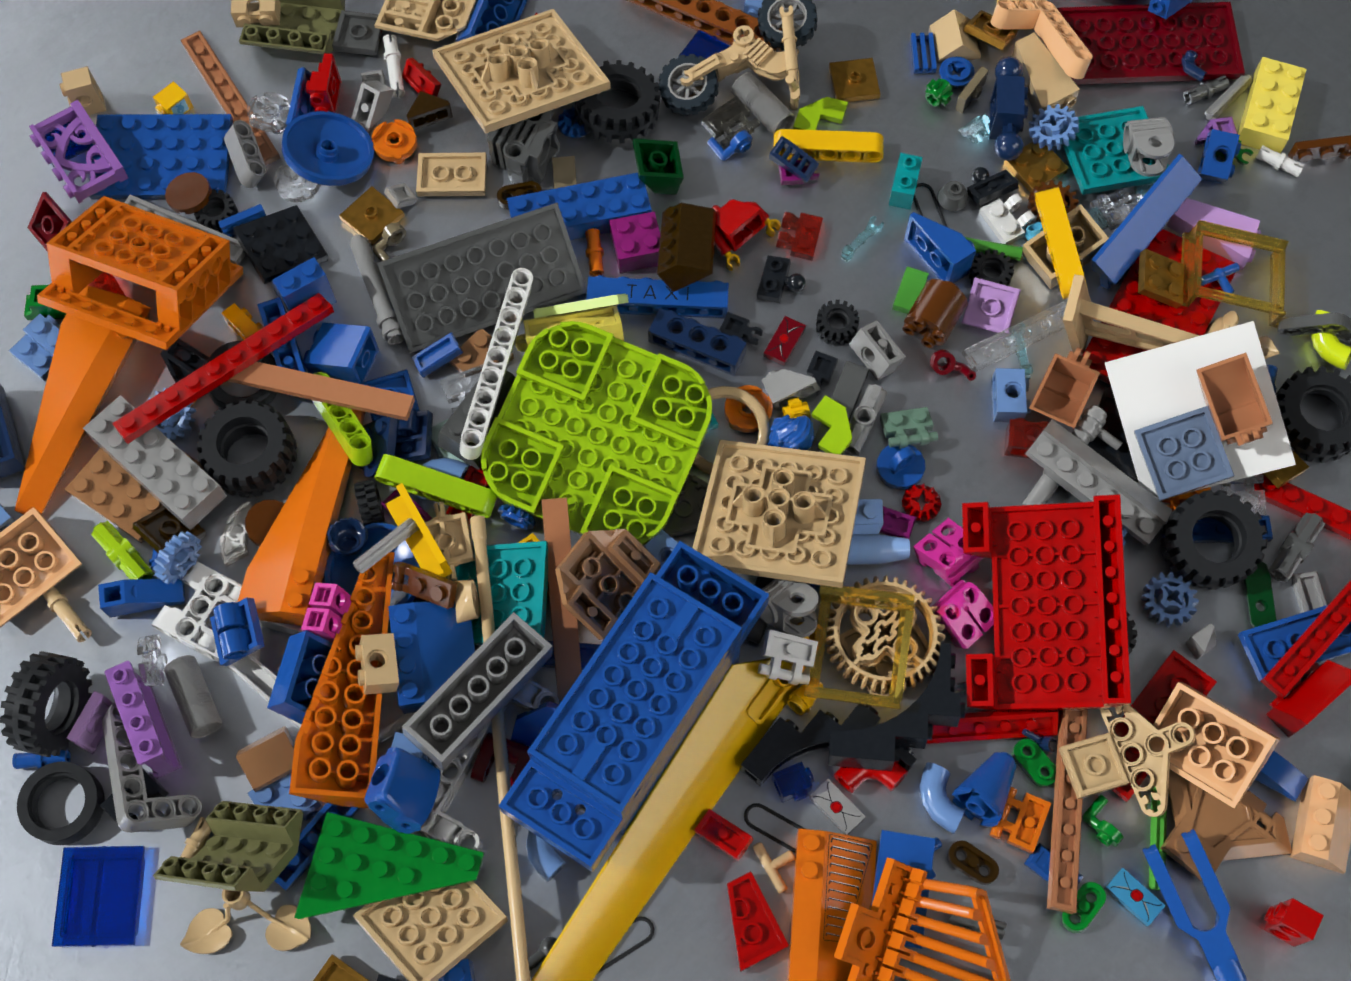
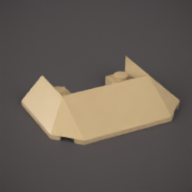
[374,0,477,41]

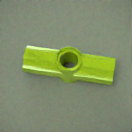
[91,521,155,580]

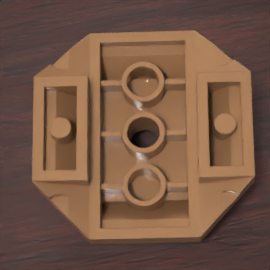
[555,529,661,640]

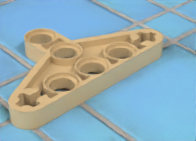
[1099,704,1196,817]

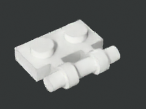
[758,630,818,685]

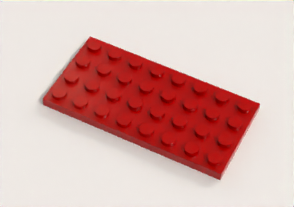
[1082,229,1235,385]

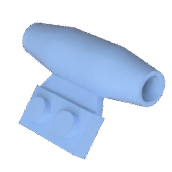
[847,499,910,565]

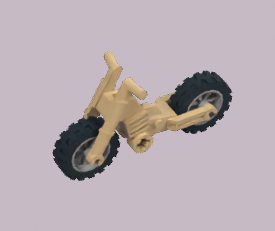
[658,0,818,116]

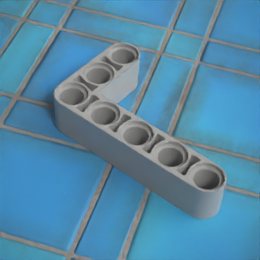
[102,702,202,833]

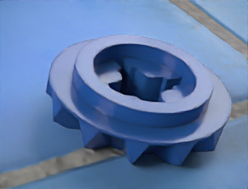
[939,57,975,89]
[558,105,587,138]
[498,504,536,530]

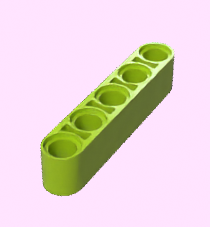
[312,372,373,466]
[374,454,497,518]

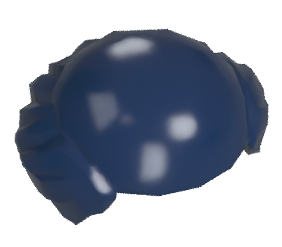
[327,517,369,556]

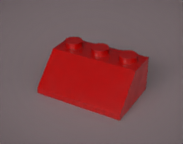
[1266,660,1351,738]

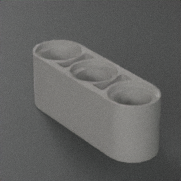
[224,120,267,188]

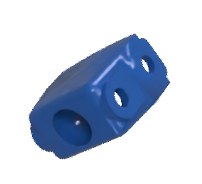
[364,747,440,834]

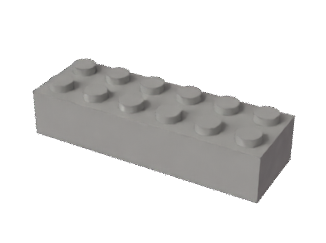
[83,395,227,530]
[402,612,553,770]

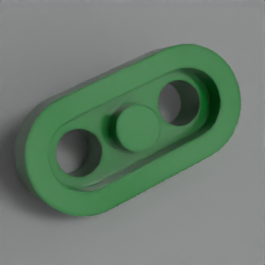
[1012,739,1056,788]
[1061,882,1106,933]

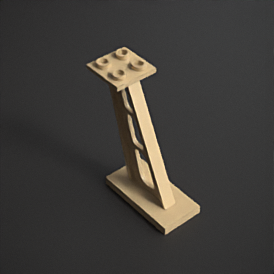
[1063,274,1230,356]

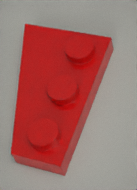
[727,871,789,972]

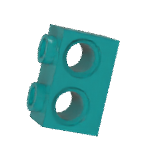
[889,153,923,210]

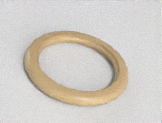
[693,386,771,475]

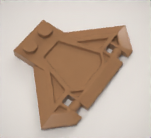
[1160,769,1292,881]

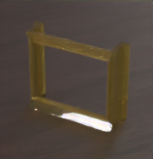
[1181,220,1289,328]
[804,585,915,710]

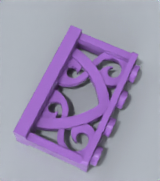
[29,100,128,204]
[105,661,182,779]

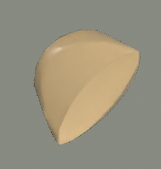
[454,580,480,624]

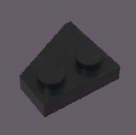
[160,339,209,383]

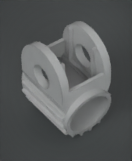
[1123,117,1175,177]
[760,579,818,638]

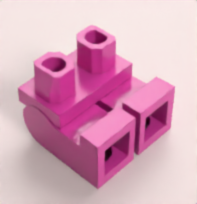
[913,518,985,587]
[931,580,994,649]
[301,583,352,643]

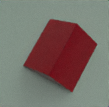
[27,192,72,252]

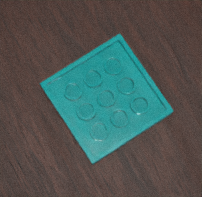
[1062,106,1169,195]
[452,541,548,646]

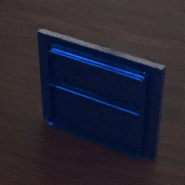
[52,846,145,947]

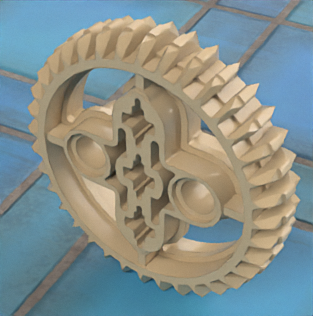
[824,575,946,694]

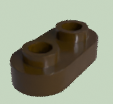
[497,181,542,210]
[947,841,999,885]

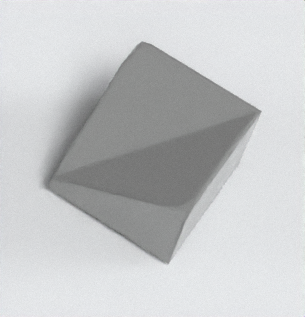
[1185,624,1216,659]

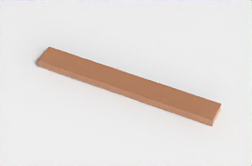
[181,31,281,166]
[227,362,415,421]
[541,498,582,702]
[1047,709,1088,914]

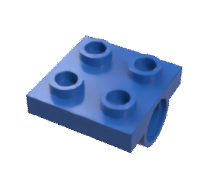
[210,597,265,666]

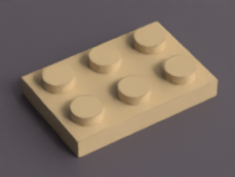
[416,152,487,197]

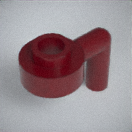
[930,349,976,381]

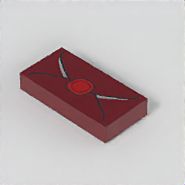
[763,316,806,366]

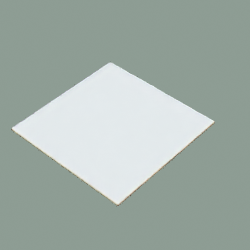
[1105,321,1296,498]

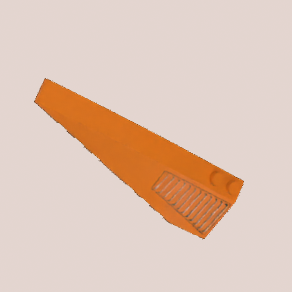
[787,829,877,981]

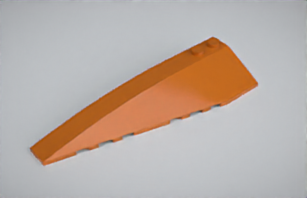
[238,409,366,626]

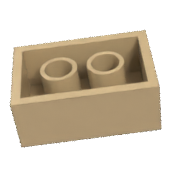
[1022,204,1109,289]

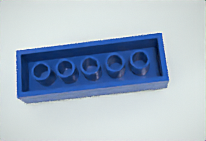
[507,172,652,241]

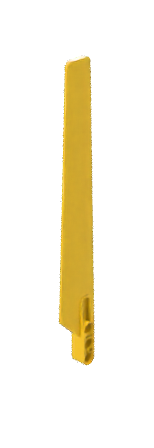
[531,622,826,981]

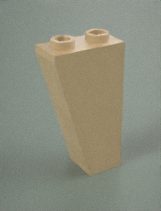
[1012,33,1080,115]

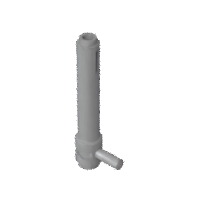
[350,235,405,345]
[1021,405,1122,505]

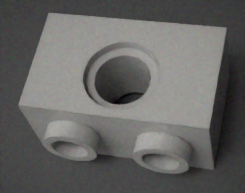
[849,320,906,381]

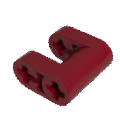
[470,732,530,786]

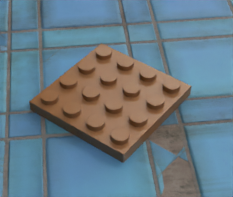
[64,448,204,543]

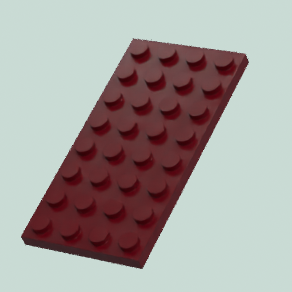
[1057,2,1245,85]

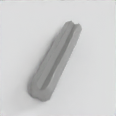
[1204,74,1253,120]
[353,518,419,573]

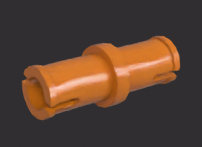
[585,229,604,277]

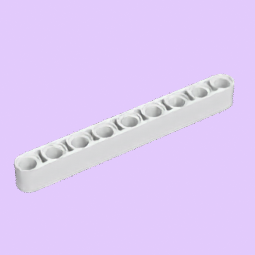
[460,268,533,460]

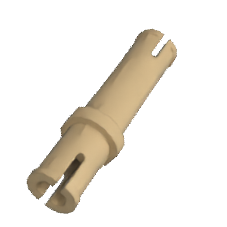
[42,586,92,642]

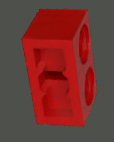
[1264,898,1324,947]

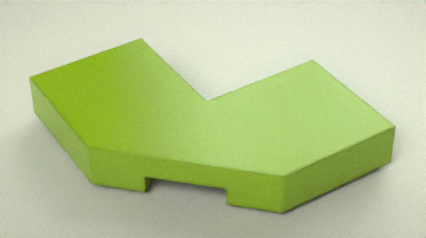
[793,97,848,130]
[812,395,852,455]

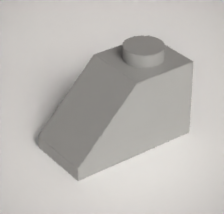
[351,80,394,133]
[761,369,820,411]

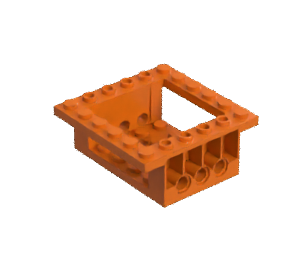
[37,196,244,350]

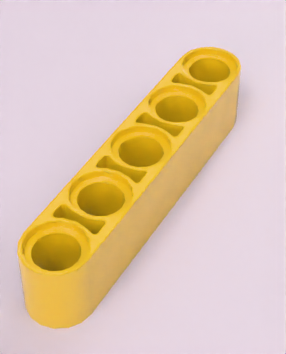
[773,129,884,163]
[1034,187,1087,299]

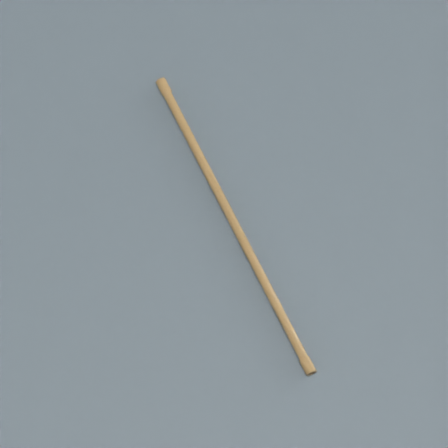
[470,515,530,981]

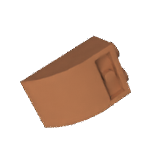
[1029,347,1100,429]
[1196,352,1273,446]

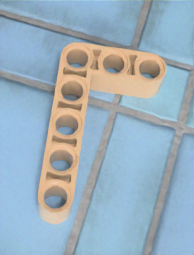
[990,0,1093,79]

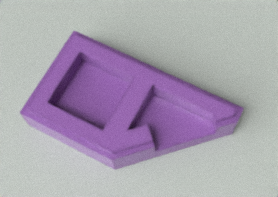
[1195,117,1238,145]

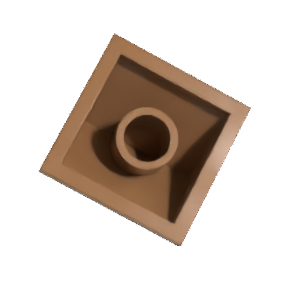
[236,726,294,792]

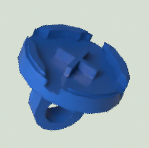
[876,445,925,490]

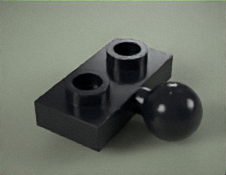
[967,167,1019,206]
[756,255,806,303]

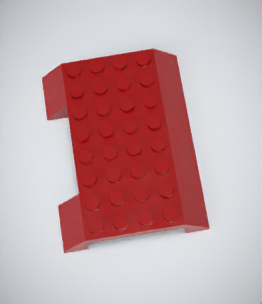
[962,494,1131,711]

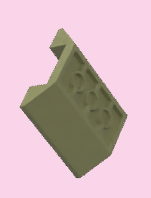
[239,0,345,54]
[153,801,303,892]

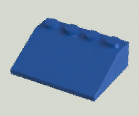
[388,602,475,714]

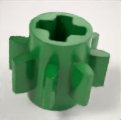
[925,79,953,107]

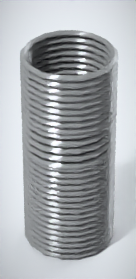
[731,72,795,135]
[163,655,223,738]

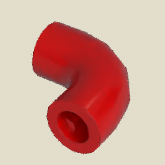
[834,762,908,793]

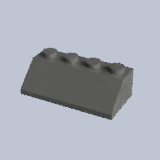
[438,371,516,470]

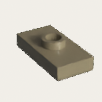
[956,66,989,113]

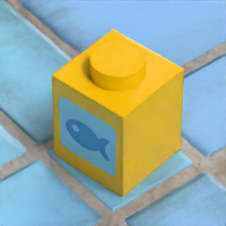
[153,81,193,114]

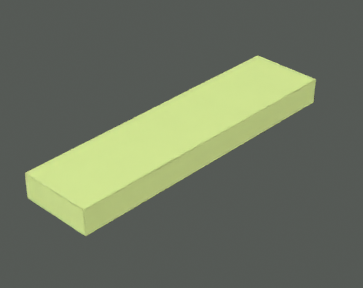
[533,293,629,318]

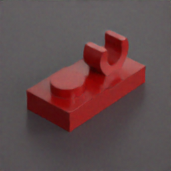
[402,57,442,97]
[694,809,754,861]

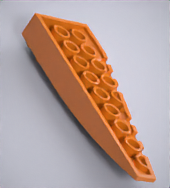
[15,286,151,515]
[289,552,394,808]

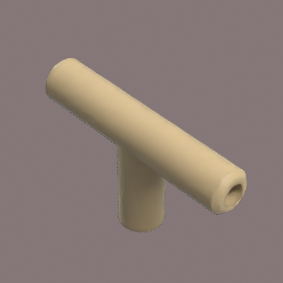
[753,842,795,894]

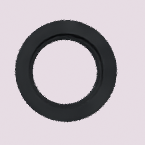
[206,340,278,410]
[17,762,105,845]

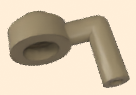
[373,223,406,261]

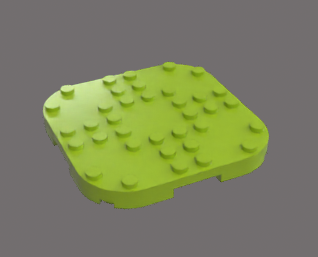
[481,321,712,545]

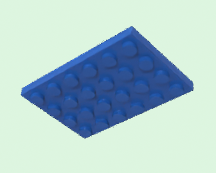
[89,114,233,199]

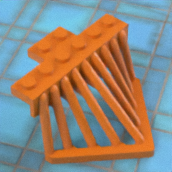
[834,857,1011,981]

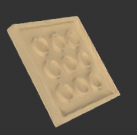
[353,881,508,981]

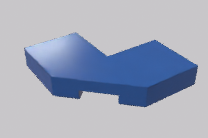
[511,701,559,747]

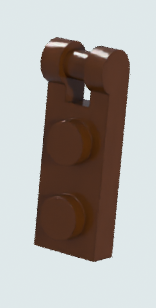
[1288,135,1351,163]
[391,562,457,609]

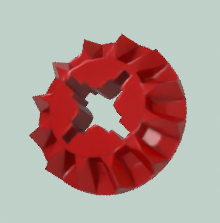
[902,483,942,522]

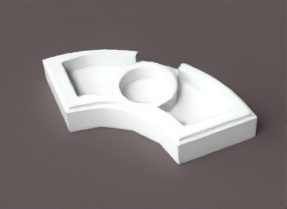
[220,500,252,567]

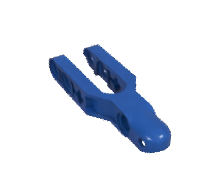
[1142,829,1247,981]

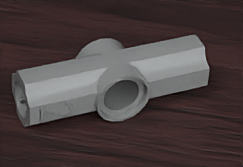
[845,384,887,456]

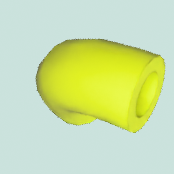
[1311,310,1351,370]

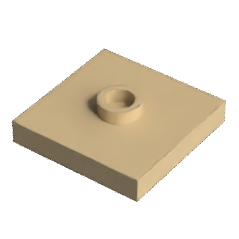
[1059,732,1130,799]

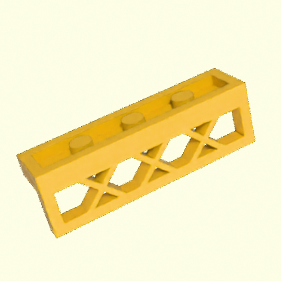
[385,483,453,578]

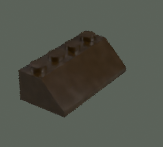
[657,203,716,292]

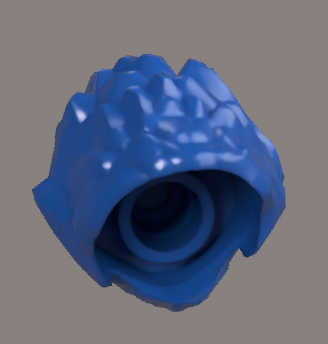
[768,415,815,450]

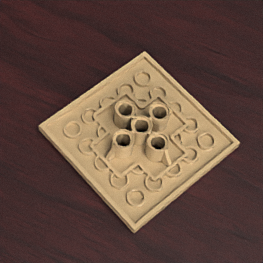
[432,9,611,134]
[693,440,866,588]

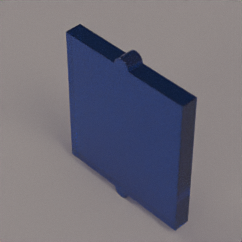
[678,30,729,59]

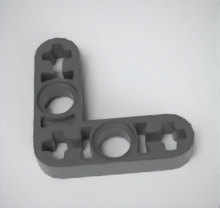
[1278,313,1351,345]

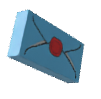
[1104,868,1166,927]

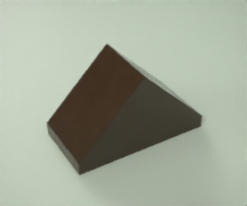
[406,91,453,131]

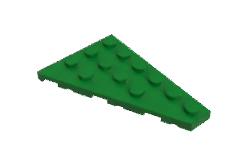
[294,812,485,920]

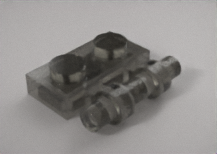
[702,96,760,149]

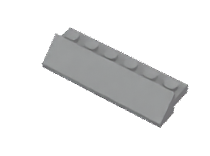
[1025,419,1172,546]

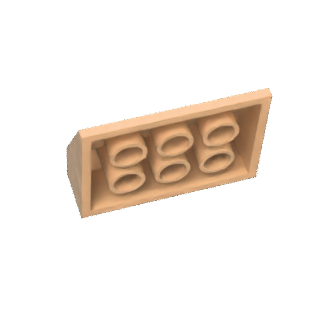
[0,507,82,628]
[1150,682,1280,809]

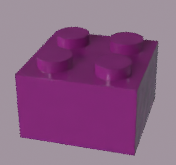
[609,211,660,274]

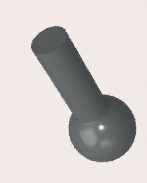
[528,937,557,971]

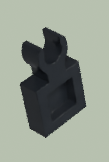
[719,312,763,345]
[807,351,838,396]

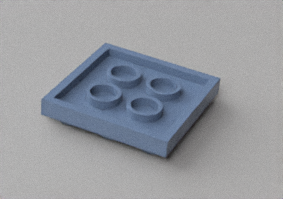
[1134,406,1234,501]

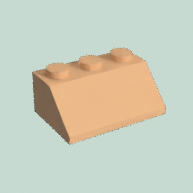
[1290,775,1351,874]

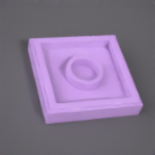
[961,277,1021,336]
[67,691,116,754]

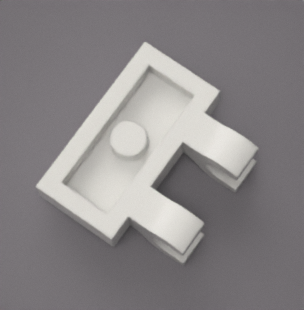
[979,193,1036,245]

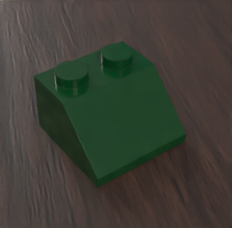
[633,139,684,195]

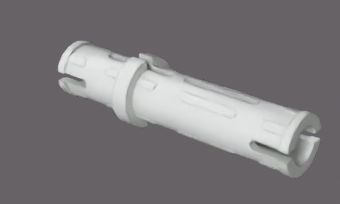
[383,34,405,98]

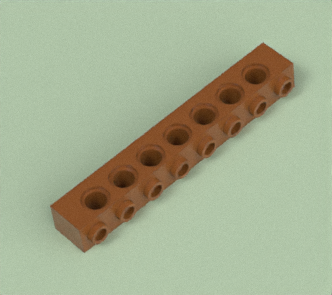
[626,0,783,52]

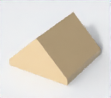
[929,9,981,64]

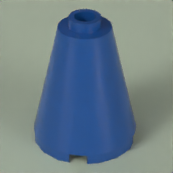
[952,752,1017,827]

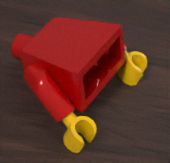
[712,199,781,271]

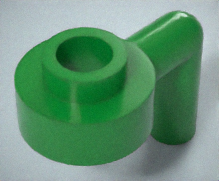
[1082,795,1124,847]

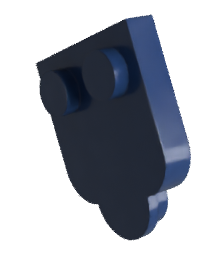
[358,416,398,478]

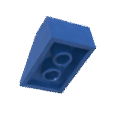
[904,212,976,283]

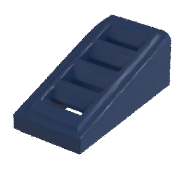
[769,136,820,183]

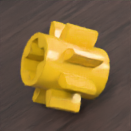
[782,397,811,419]

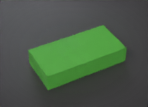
[892,267,929,314]

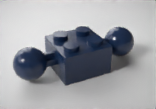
[989,57,1028,161]

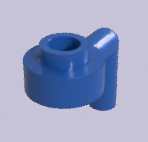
[707,130,753,161]

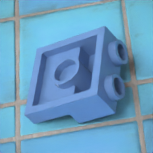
[9,314,59,381]
[247,773,322,820]

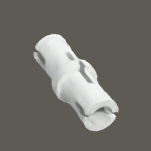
[1256,145,1305,178]

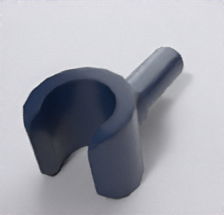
[1022,728,1057,752]

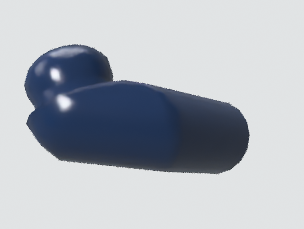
[1181,50,1207,82]

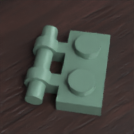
[880,407,938,449]

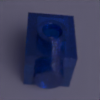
[772,761,814,803]

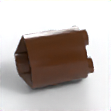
[902,279,968,349]

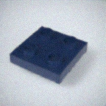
[394,410,433,462]

